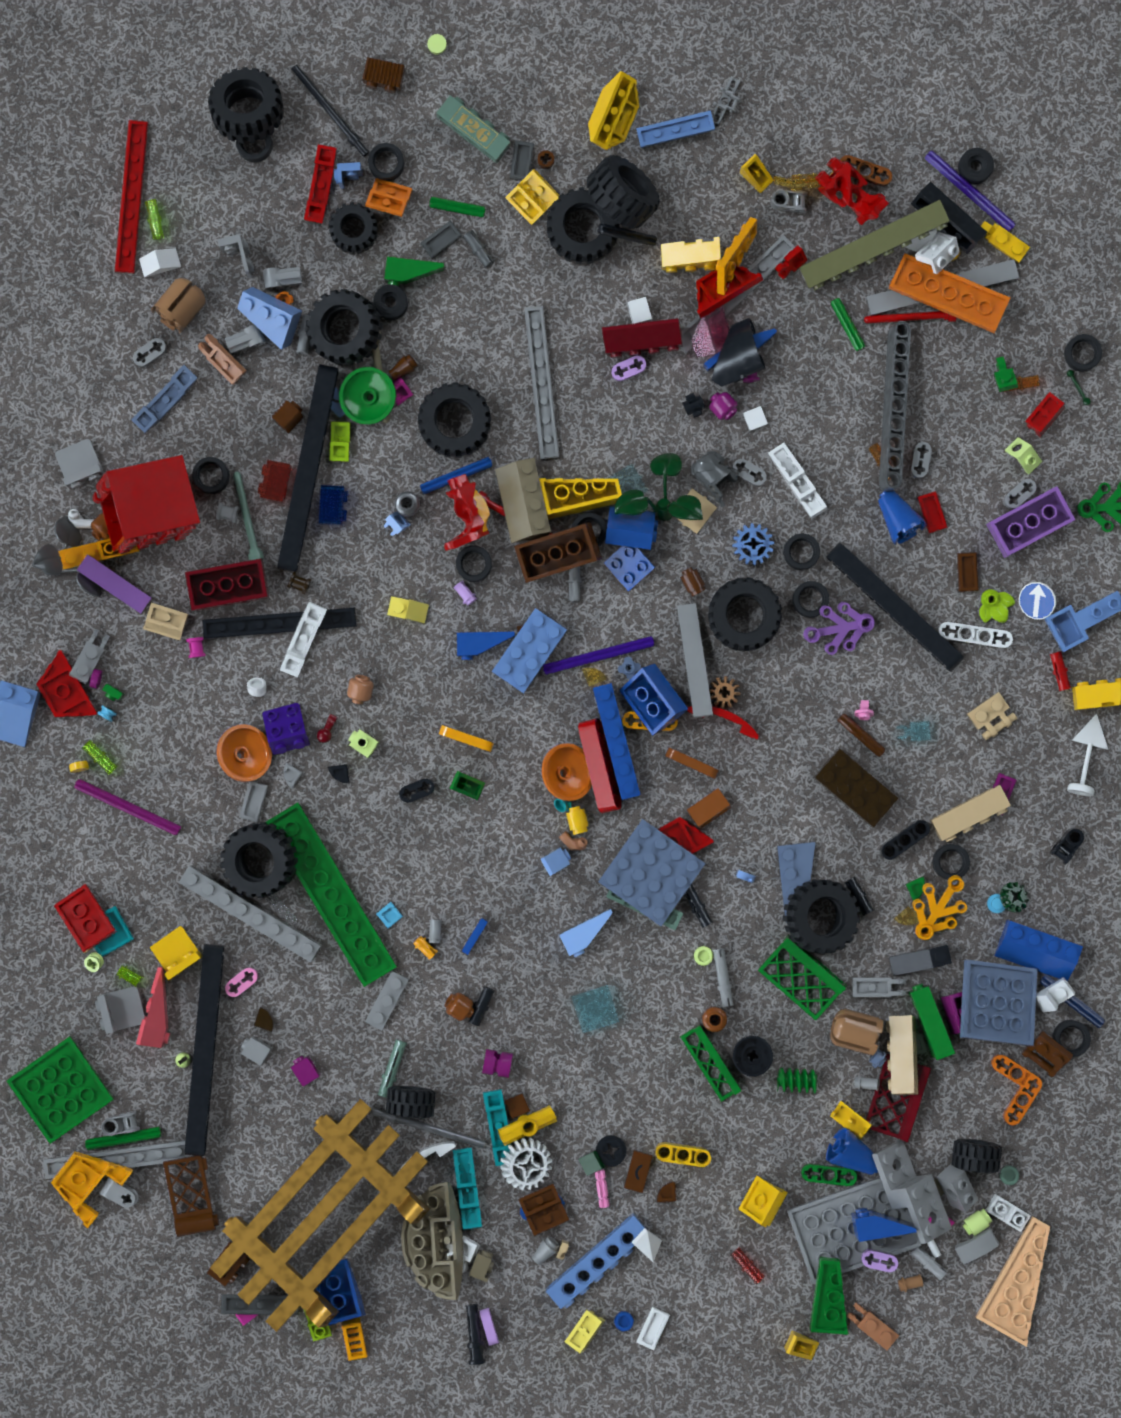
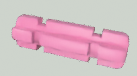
[595,1169,609,1208]

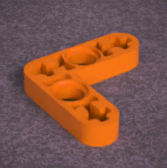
[991,1054,1042,1125]

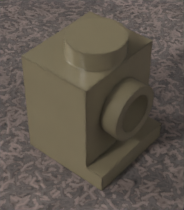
[469,1250,494,1282]

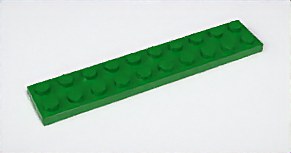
[266,802,397,987]

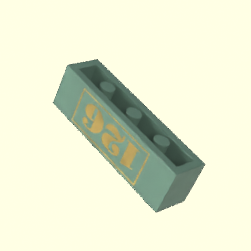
[436,95,511,164]

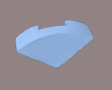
[736,870,756,883]

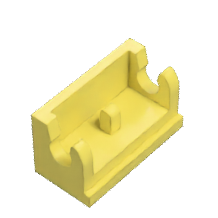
[565,1310,605,1353]

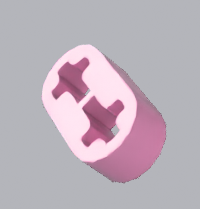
[225,967,258,997]

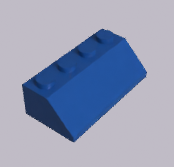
[994,920,1083,981]

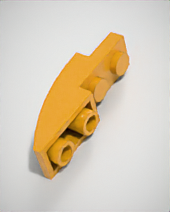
[58,538,139,570]

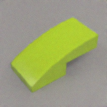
[329,421,351,462]

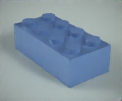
[492,608,567,694]

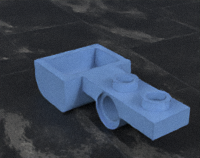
[1044,591,1121,652]

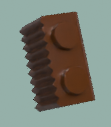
[362,57,405,93]
[272,400,303,434]

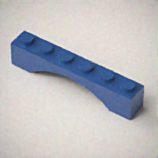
[593,683,640,800]

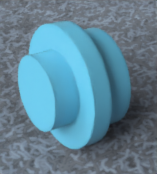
[987,894,1005,913]

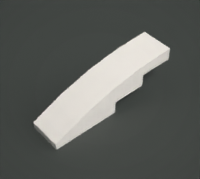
[768,443,828,519]

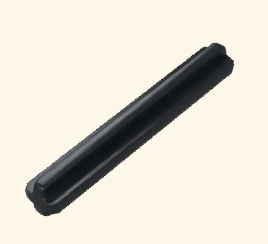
[597,223,657,246]

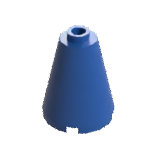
[878,491,927,545]
[826,1128,878,1175]

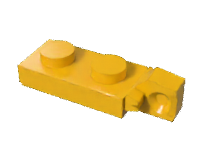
[981,221,1030,264]

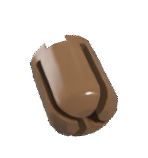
[151,278,206,334]
[830,1008,883,1056]

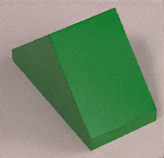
[450,771,485,800]

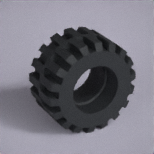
[329,202,378,254]
[386,1086,436,1118]
[951,1139,1002,1173]

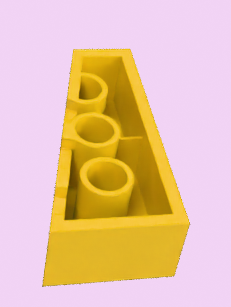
[539,478,622,520]

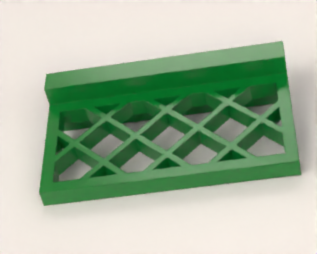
[758,934,846,1021]

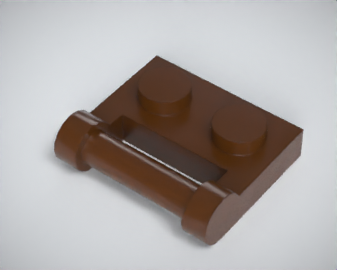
[1021,1031,1073,1078]

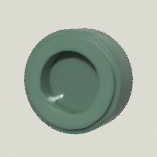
[999,1165,1019,1185]

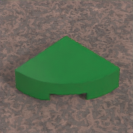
[905,876,925,901]

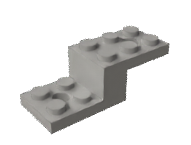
[872,1140,952,1244]

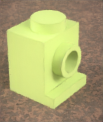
[348,729,379,758]

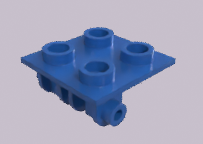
[604,546,655,591]

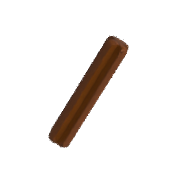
[838,714,885,757]

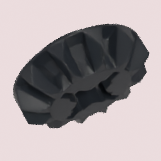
[596,1135,626,1166]

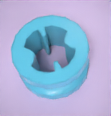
[98,705,117,722]

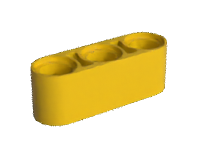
[655,1142,711,1167]

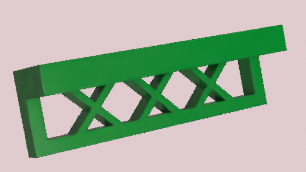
[680,1025,741,1102]

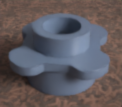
[618,657,641,680]
[869,1049,887,1068]

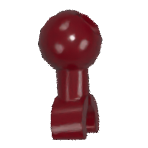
[317,714,338,743]

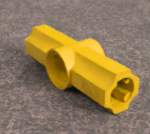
[498,1105,557,1146]

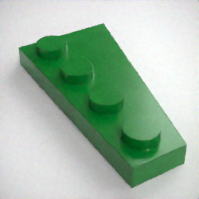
[809,1257,848,1335]

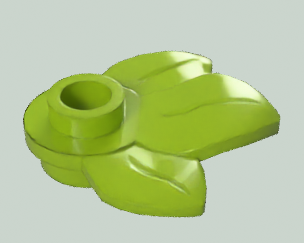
[979,589,1015,623]

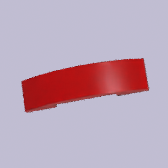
[304,144,337,224]
[687,706,759,740]

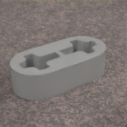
[133,338,167,367]
[910,442,932,478]
[732,459,766,486]
[1004,479,1036,509]

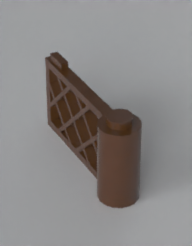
[163,1156,219,1237]

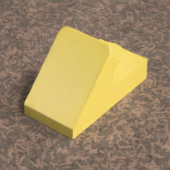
[387,596,429,623]

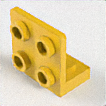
[150,926,203,980]

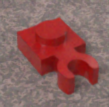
[775,245,808,279]

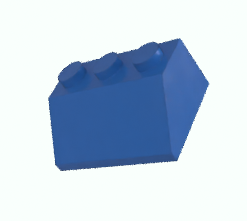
[619,664,688,736]

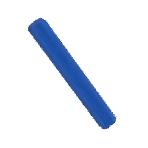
[420,457,492,494]

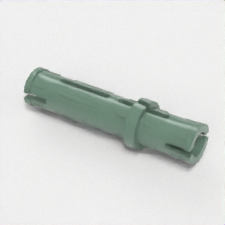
[377,1039,407,1098]

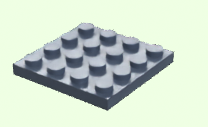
[598,819,706,927]
[960,960,1037,1046]

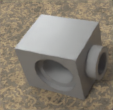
[241,1036,272,1066]

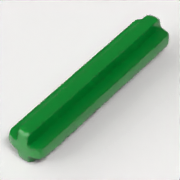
[429,197,486,217]
[831,298,865,351]

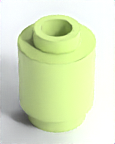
[963,1209,993,1236]

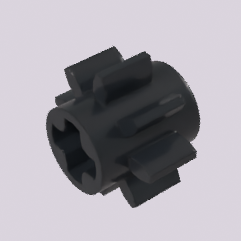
[682,393,705,418]

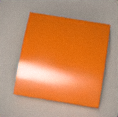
[365,178,412,217]

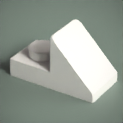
[1036,977,1075,1012]

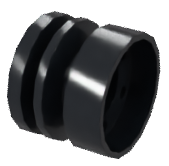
[733,1035,773,1077]

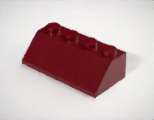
[602,318,683,358]

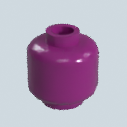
[709,392,738,420]

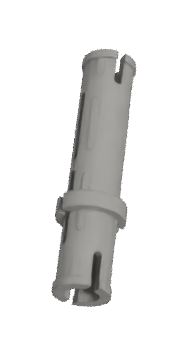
[712,948,734,1007]

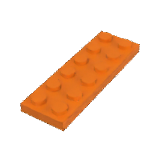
[889,253,1010,334]

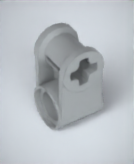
[770,190,808,213]
[101,1111,140,1136]
[100,1177,139,1208]

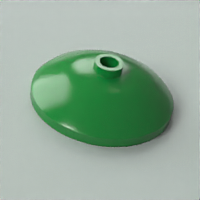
[339,367,396,425]

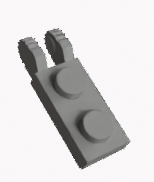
[69,629,110,684]
[852,977,906,997]

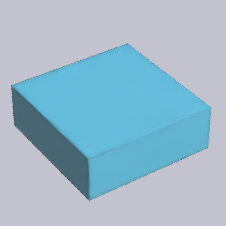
[376,902,403,928]

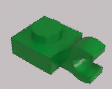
[994,356,1018,392]

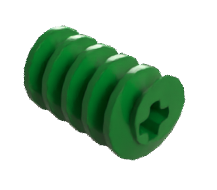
[777,1067,817,1094]

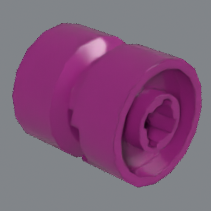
[482,1049,513,1078]

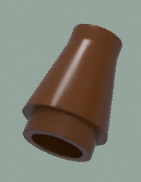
[389,354,418,380]

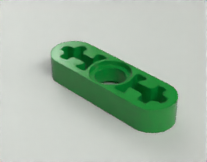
[801,1163,857,1186]

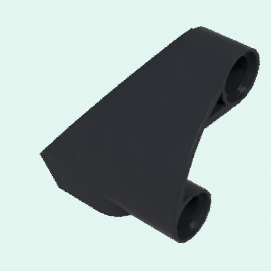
[711,318,766,387]

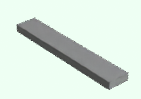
[677,603,713,718]

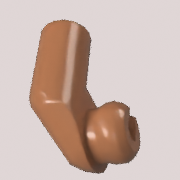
[559,831,588,850]

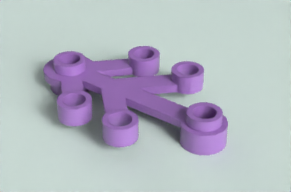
[803,602,875,655]

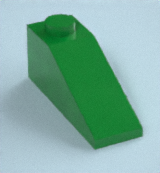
[384,257,445,286]

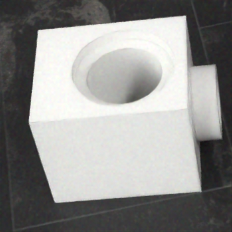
[627,297,652,324]

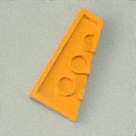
[716,217,757,295]

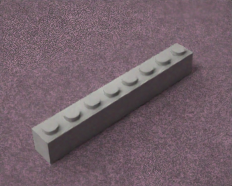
[179,865,322,963]

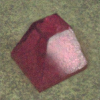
[691,307,730,358]

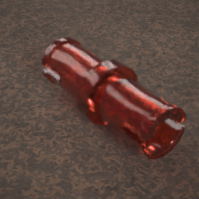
[730,1247,765,1284]

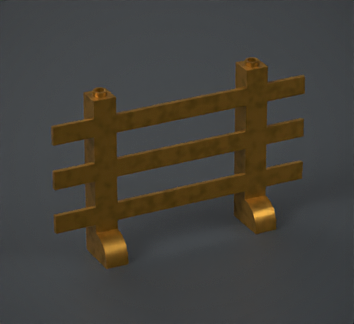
[210,1099,430,1332]

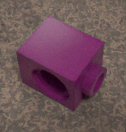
[290,1055,321,1087]

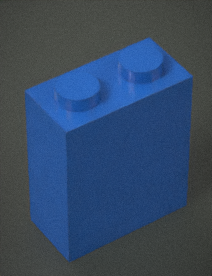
[605,506,658,550]

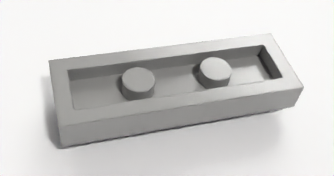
[365,970,409,1031]

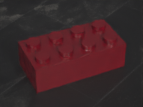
[185,559,270,612]

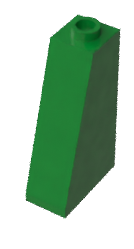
[909,983,955,1060]

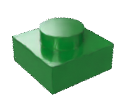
[102,683,125,702]

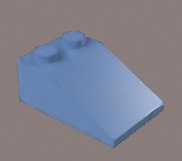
[0,681,41,747]

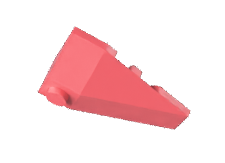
[136,966,170,1048]

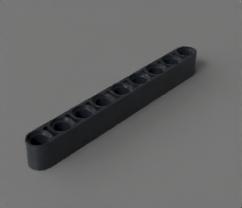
[826,543,964,672]

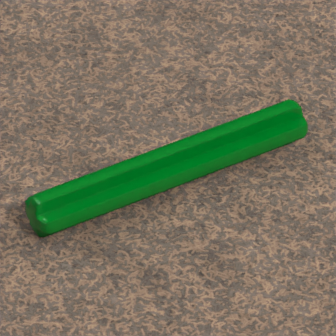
[85,1127,161,1150]

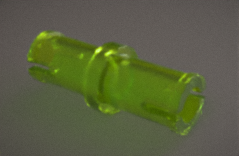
[145,199,165,240]
[82,740,118,775]

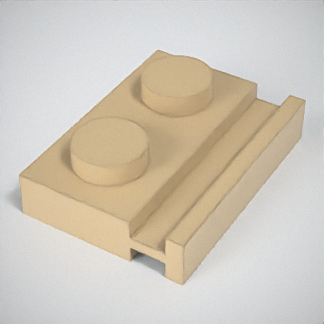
[143,603,189,641]

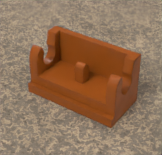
[687,788,731,829]

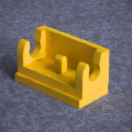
[830,1101,872,1140]

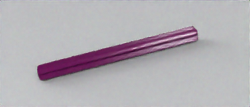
[74,779,181,835]

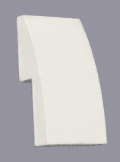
[985,1194,1031,1232]

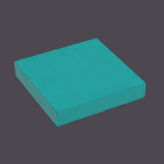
[94,906,134,957]

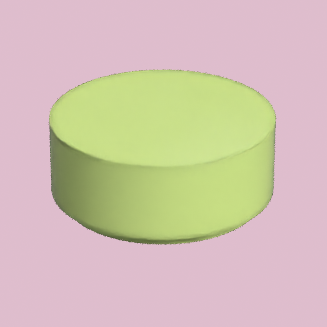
[427,34,447,55]
[694,946,713,966]

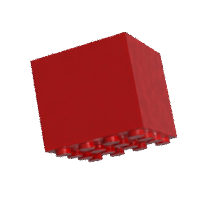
[92,455,200,554]

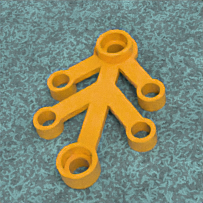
[912,875,967,940]

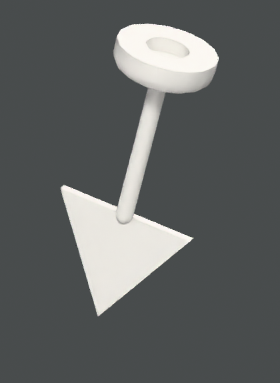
[1067,714,1108,797]

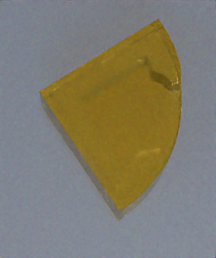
[582,668,607,687]
[893,906,919,925]

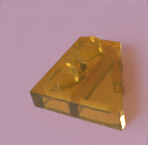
[774,173,819,191]

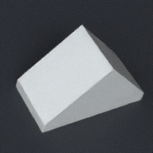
[139,248,181,277]

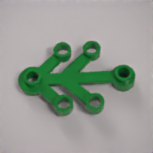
[1077,482,1121,532]

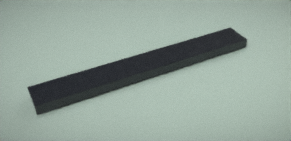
[202,607,357,639]

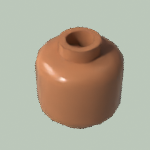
[347,675,374,704]

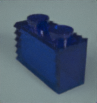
[319,485,348,526]

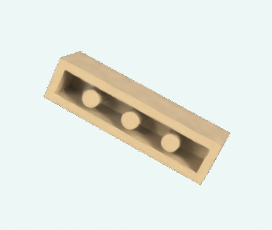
[930,785,1011,842]
[886,1015,918,1095]

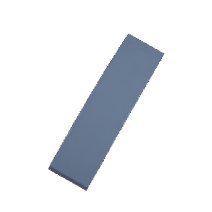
[131,365,198,433]

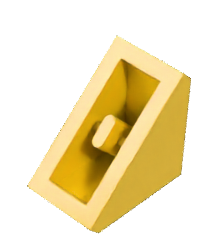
[740,154,774,193]
[784,1330,819,1360]

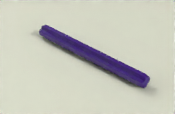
[925,150,1016,232]
[543,636,654,675]

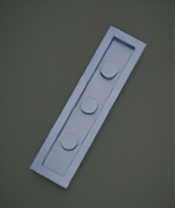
[636,110,715,148]

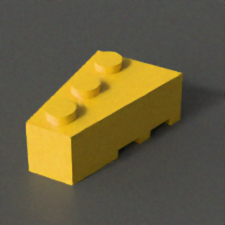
[1072,678,1121,710]

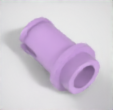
[454,581,477,606]

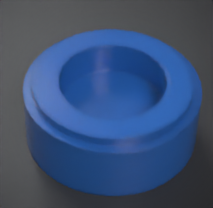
[614,1311,634,1331]

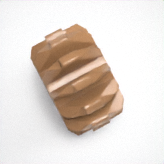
[709,676,741,709]

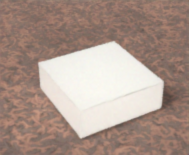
[743,406,768,431]

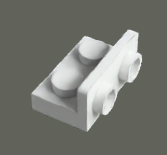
[915,232,960,274]

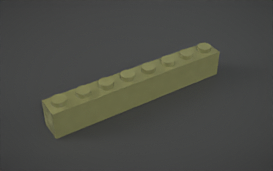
[799,200,950,290]

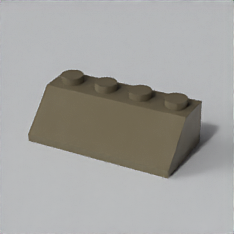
[495,458,551,544]

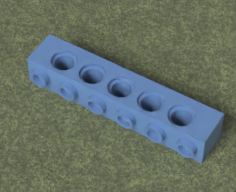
[546,1213,648,1309]

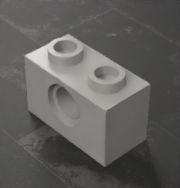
[937,1165,978,1212]

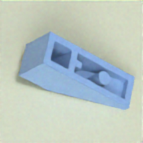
[559,909,613,957]

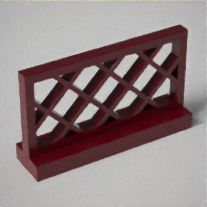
[866,1054,932,1142]

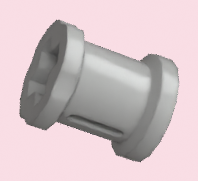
[216,503,239,523]

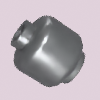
[395,491,420,517]

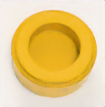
[69,761,89,773]

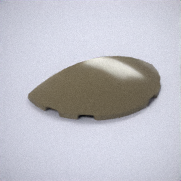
[401,1182,463,1300]

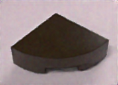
[254,1007,274,1032]

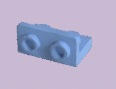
[334,162,363,189]

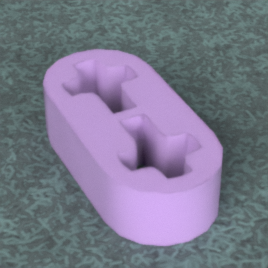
[611,356,646,381]
[861,1249,898,1272]
[479,1308,499,1346]

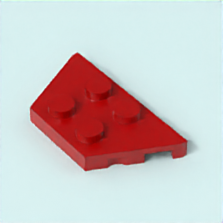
[696,266,763,318]
[36,650,98,718]
[658,817,714,854]

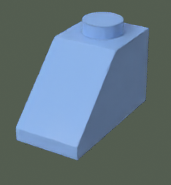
[540,847,571,876]

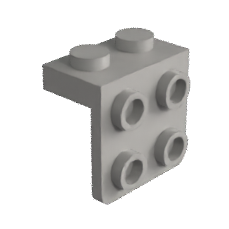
[55,439,104,489]
[95,986,145,1034]

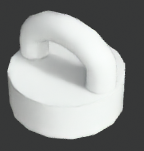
[247,677,266,697]

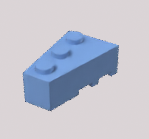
[237,287,302,350]

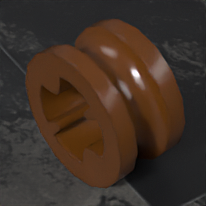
[537,150,554,169]

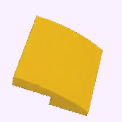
[505,169,560,225]

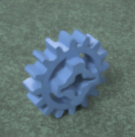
[732,523,774,565]

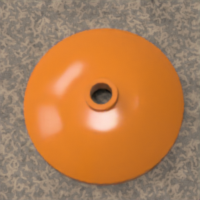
[217,724,272,782]
[542,743,592,801]

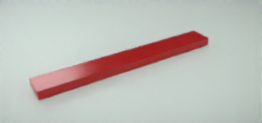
[115,120,148,274]

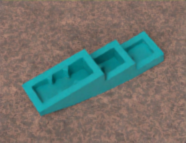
[453,1148,483,1230]

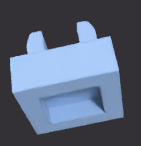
[384,511,410,536]

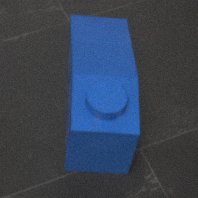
[457,632,515,660]

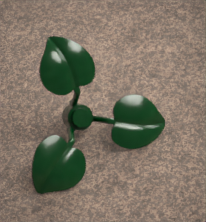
[614,453,703,521]

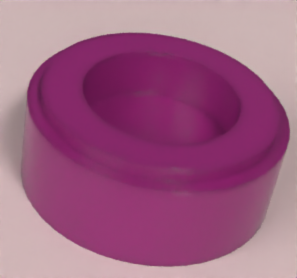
[90,669,102,689]

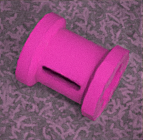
[186,637,206,658]

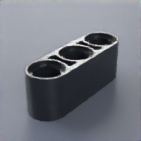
[879,820,930,860]

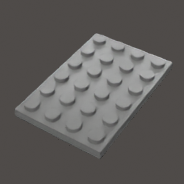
[787,1177,922,1284]

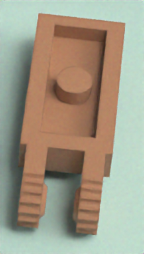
[198,334,247,385]
[846,1303,899,1350]

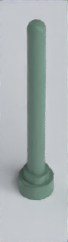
[233,472,264,561]

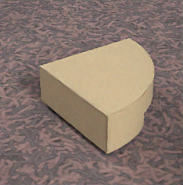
[556,1240,569,1260]

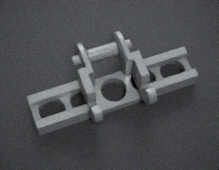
[712,76,742,126]

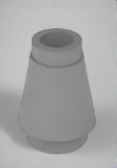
[532,1236,560,1265]

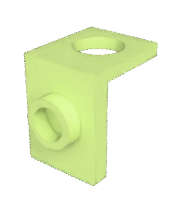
[1005,437,1042,474]

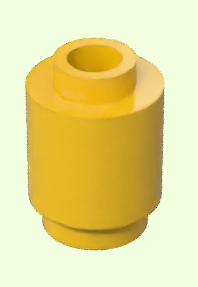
[566,806,589,835]

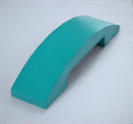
[483,1089,512,1166]

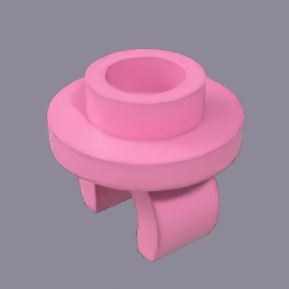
[855,700,874,721]

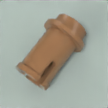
[898,1274,923,1292]

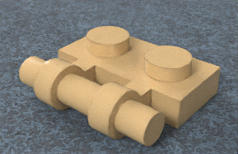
[967,692,1017,740]

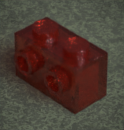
[258,460,292,504]

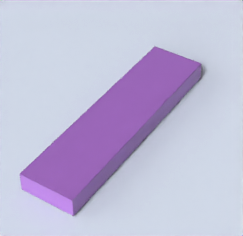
[77,554,151,614]

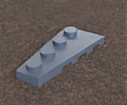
[777,842,816,923]

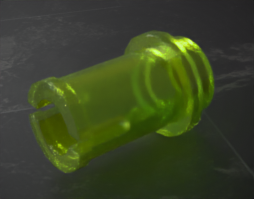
[116,965,142,987]

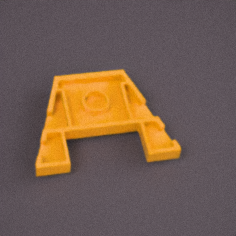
[51,1151,133,1228]

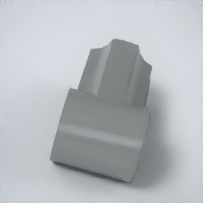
[263,267,302,290]
[225,325,266,354]

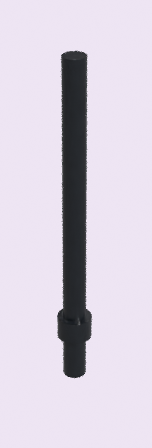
[291,65,369,157]

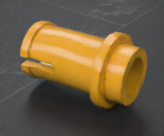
[413,936,438,960]

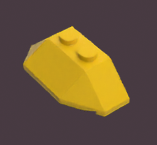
[588,71,639,150]

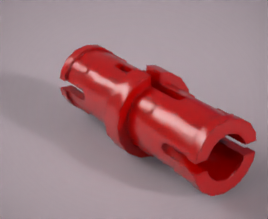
[1050,651,1071,691]

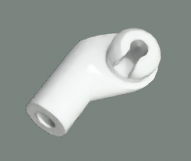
[68,509,94,529]

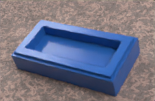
[462,918,488,955]

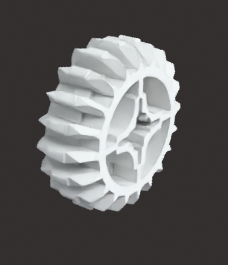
[500,1138,552,1190]

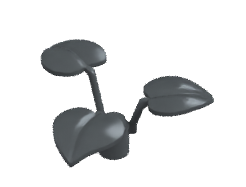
[32,516,101,597]

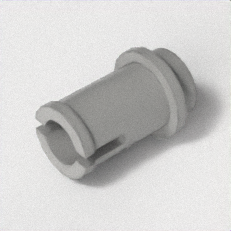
[427,920,442,944]
[855,1075,880,1091]

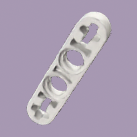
[938,622,1013,648]

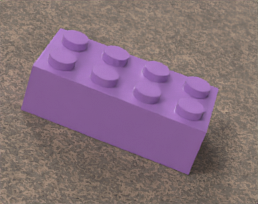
[986,486,1075,558]

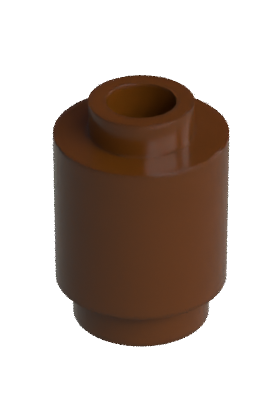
[680,567,706,597]

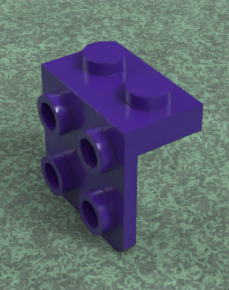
[262,703,310,755]

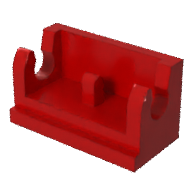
[1025,392,1065,438]

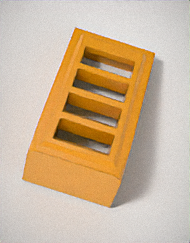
[341,1317,368,1361]

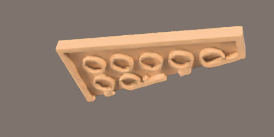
[975,1216,1050,1347]

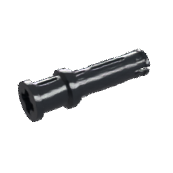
[466,1304,486,1365]

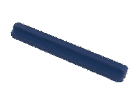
[1040,974,1105,1028]

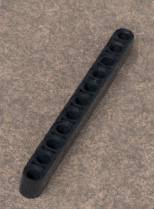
[277,364,339,572]
[185,944,224,1156]

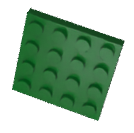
[6,1036,114,1144]

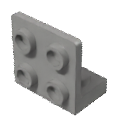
[217,234,255,278]

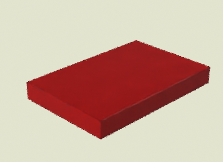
[53,884,117,953]

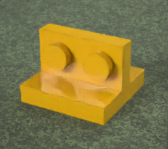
[739,1175,788,1227]

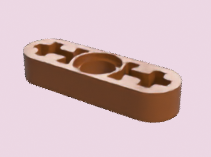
[840,155,892,186]
[665,748,719,779]

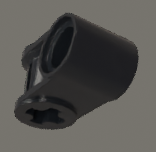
[1050,828,1084,865]

